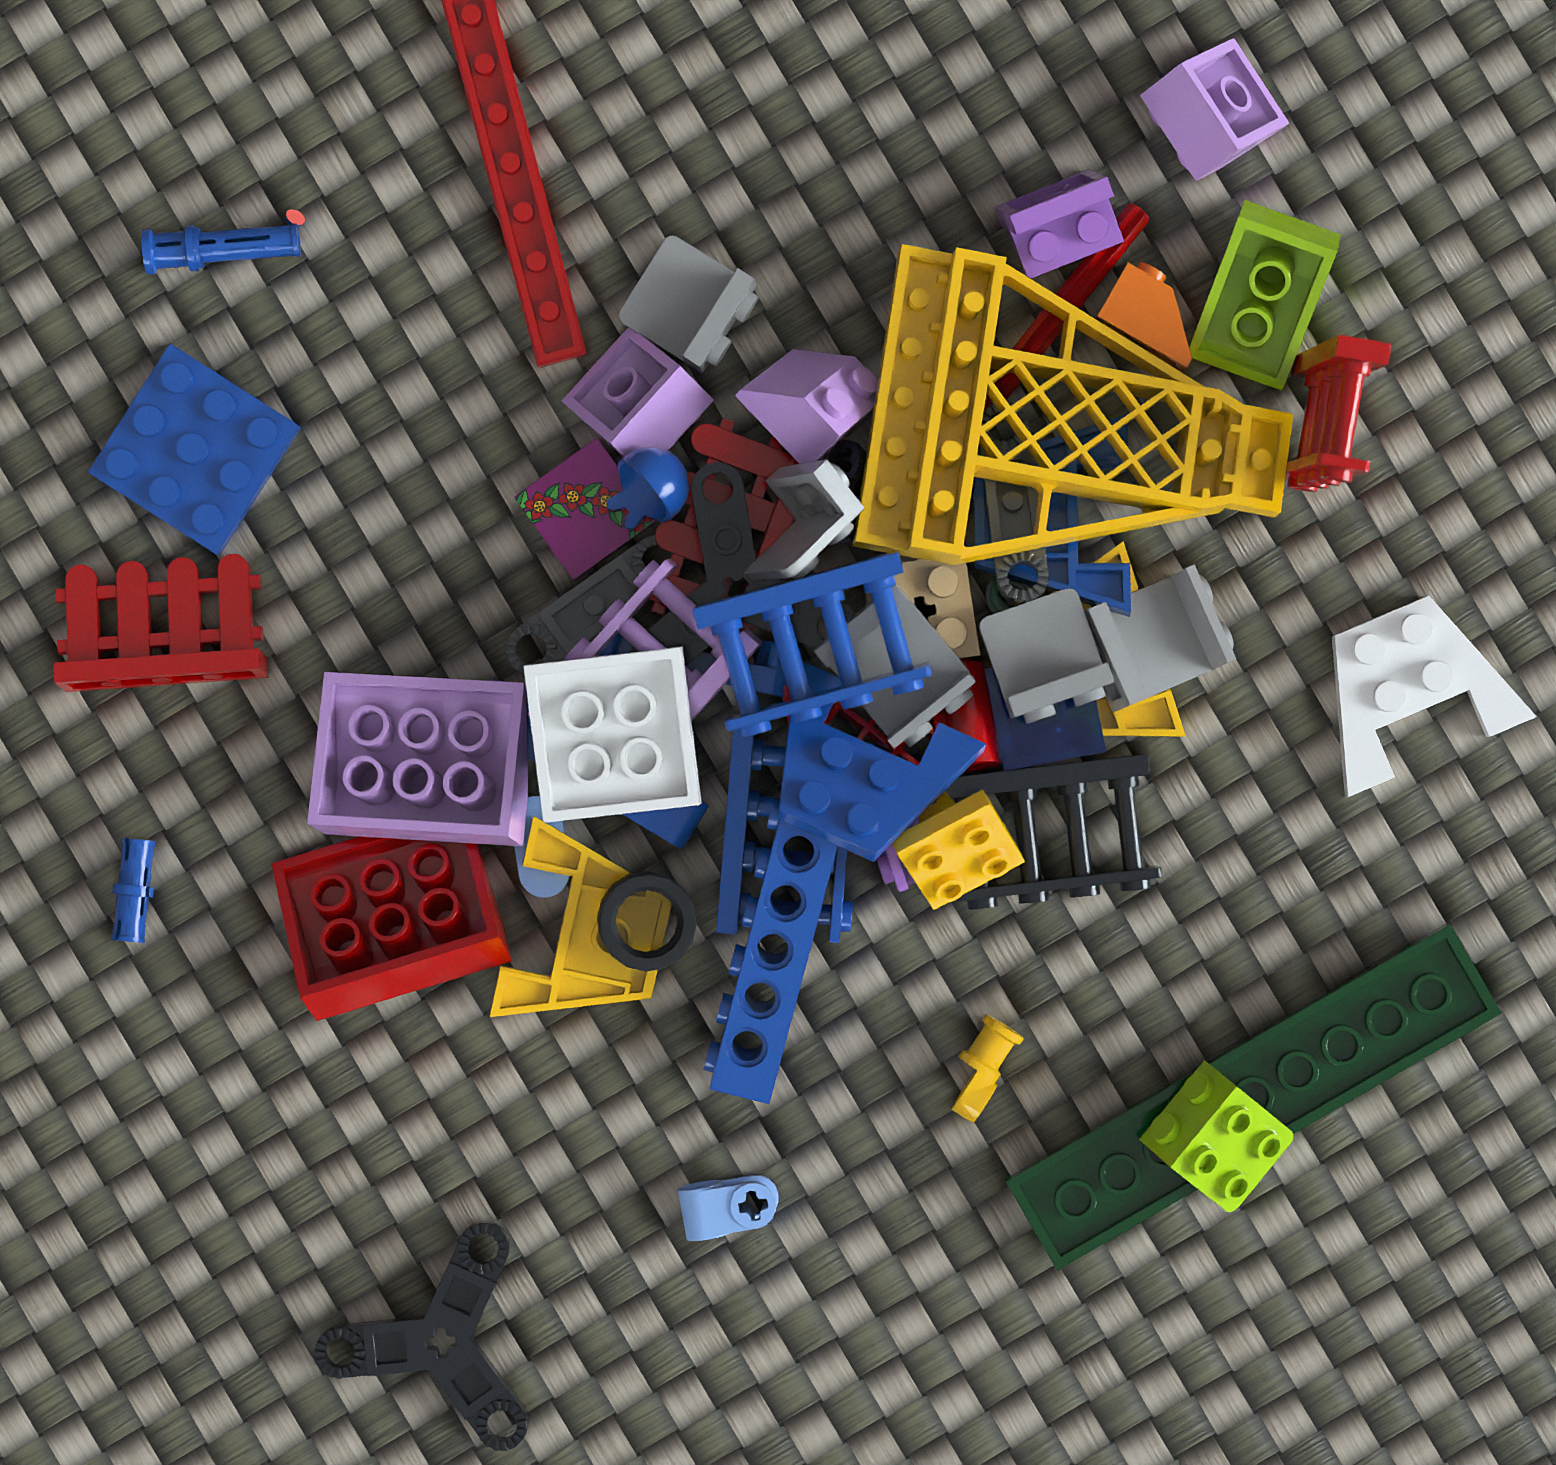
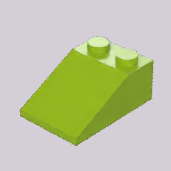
[1189,200,1341,391]

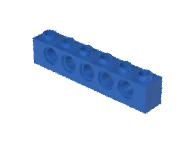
[703,798,838,1104]

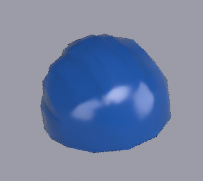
[607,446,690,530]

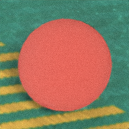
[285,209,305,227]

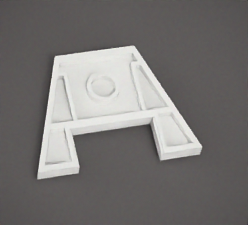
[1332,596,1537,797]

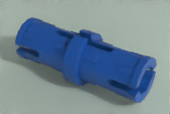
[111,838,156,943]

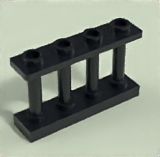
[945,754,1163,910]

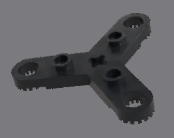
[630,462,855,666]
[314,1221,529,1451]

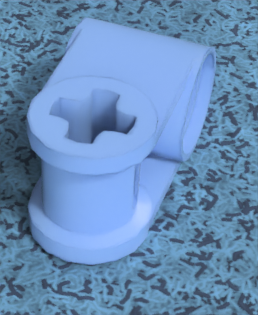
[677,1174,779,1241]

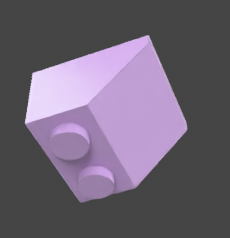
[1140,38,1289,181]
[562,328,714,457]
[735,349,878,464]

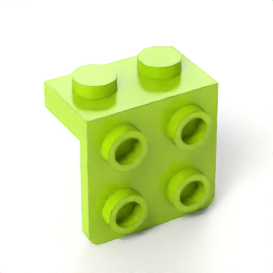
[1139,1060,1293,1212]

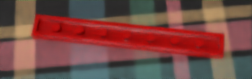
[441,0,588,368]

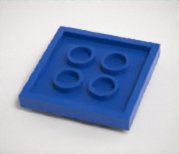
[88,343,302,556]

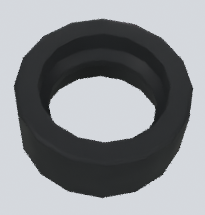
[597,871,697,972]

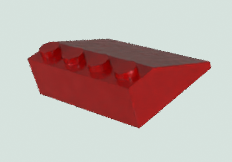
[271,836,512,1021]

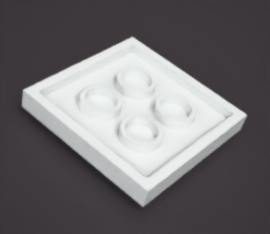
[524,646,702,823]

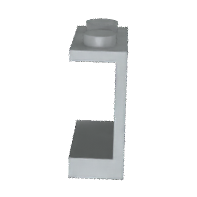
[1084,564,1236,713]
[814,583,976,748]

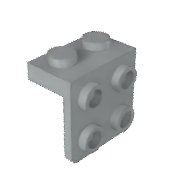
[619,236,759,373]
[744,459,864,582]
[979,588,1115,724]

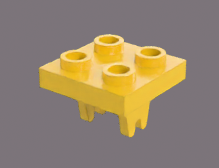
[892,789,1025,910]

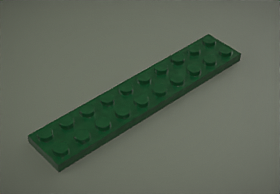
[1004,923,1502,1271]

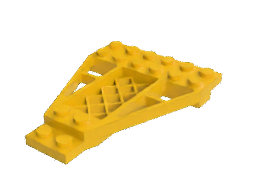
[852,244,1294,565]

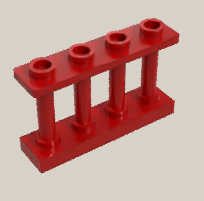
[1285,334,1392,492]

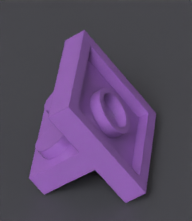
[994,169,1124,279]

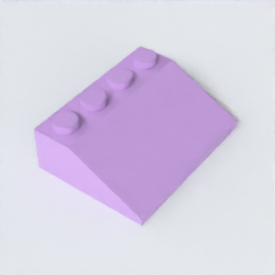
[307,672,528,846]

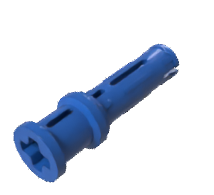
[141,223,301,275]

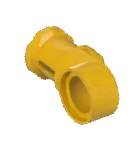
[951,1013,1024,1123]

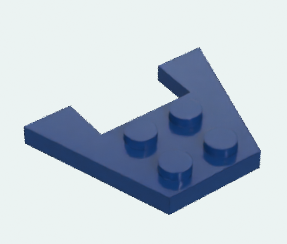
[974,413,1131,617]
[778,661,987,862]

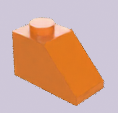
[1095,262,1192,372]

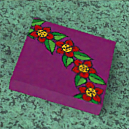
[514,438,657,581]

